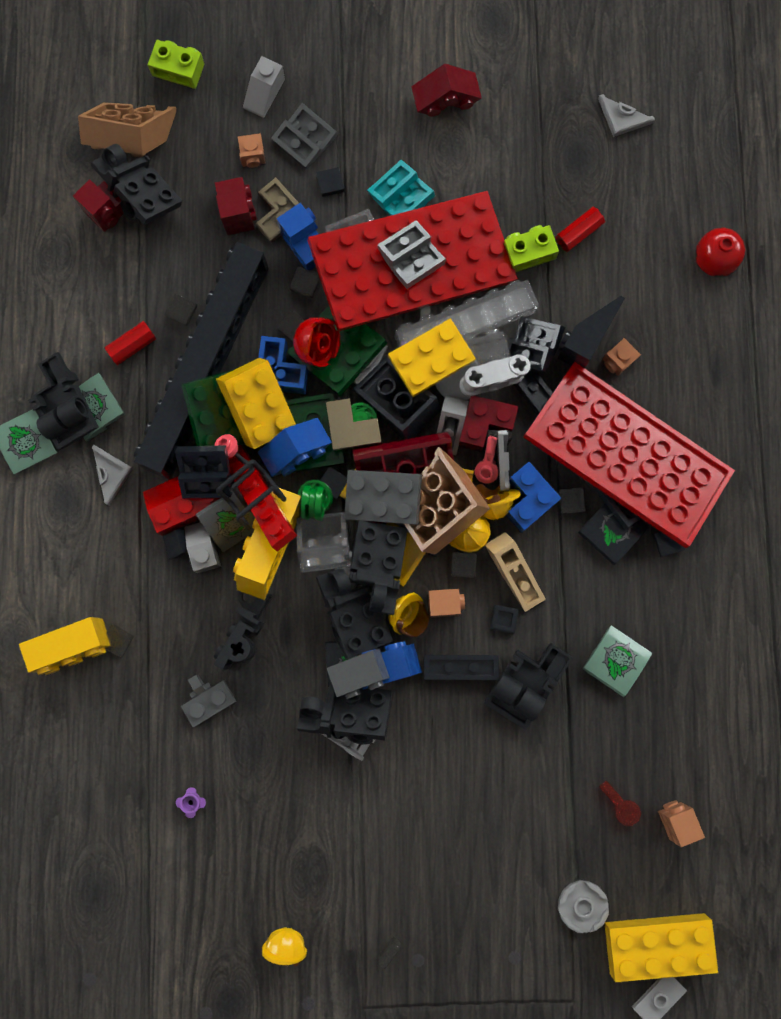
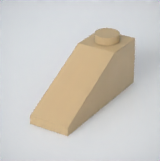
[485,532,546,612]

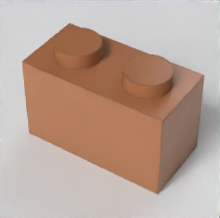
[428,589,465,618]
[658,800,705,847]

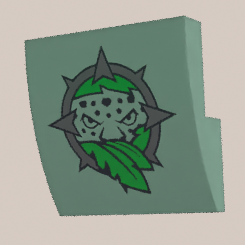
[79,373,125,441]
[0,409,58,474]
[583,625,652,697]

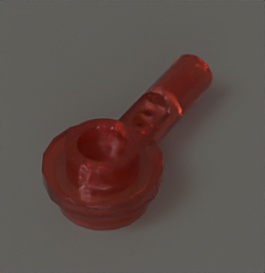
[599,780,641,826]

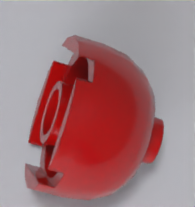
[696,227,746,277]
[293,317,340,367]

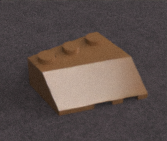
[78,103,176,157]
[404,447,490,554]

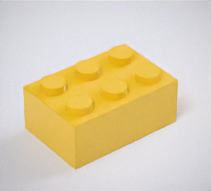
[216,358,296,449]
[19,617,112,675]

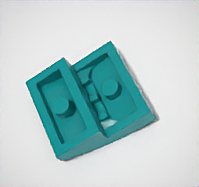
[367,160,435,216]

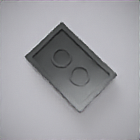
[344,470,422,524]

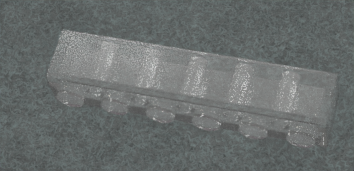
[394,280,539,348]

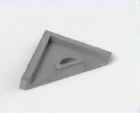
[598,94,655,137]
[496,430,510,491]
[92,445,133,506]

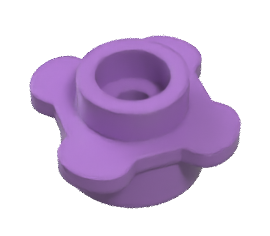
[176,787,206,818]

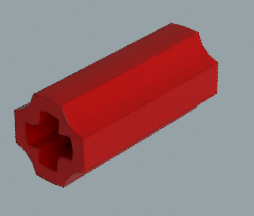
[555,206,605,252]
[104,321,156,365]

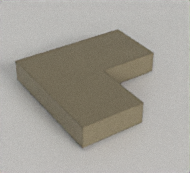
[256,177,299,243]
[326,398,381,451]

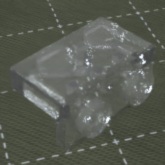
[463,329,511,365]

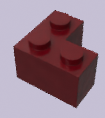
[411,63,482,117]
[215,177,257,235]
[73,179,124,232]
[458,396,518,452]

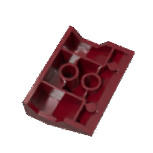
[352,431,454,524]

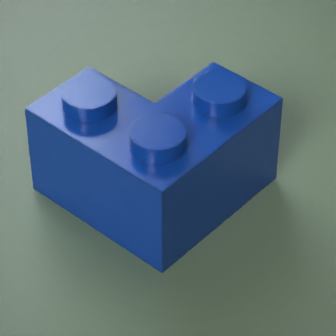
[277,202,318,272]
[258,336,308,395]
[258,418,332,477]
[506,462,561,533]
[361,641,422,689]

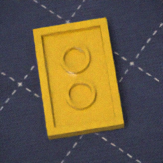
[388,318,476,397]

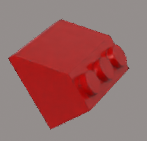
[143,476,220,536]

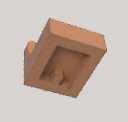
[238,133,266,168]
[602,338,641,376]

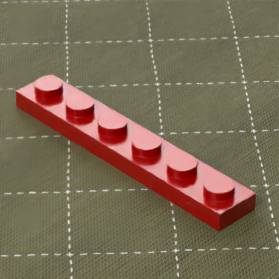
[229,445,297,552]

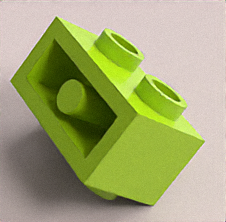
[148,40,204,89]
[504,225,559,272]

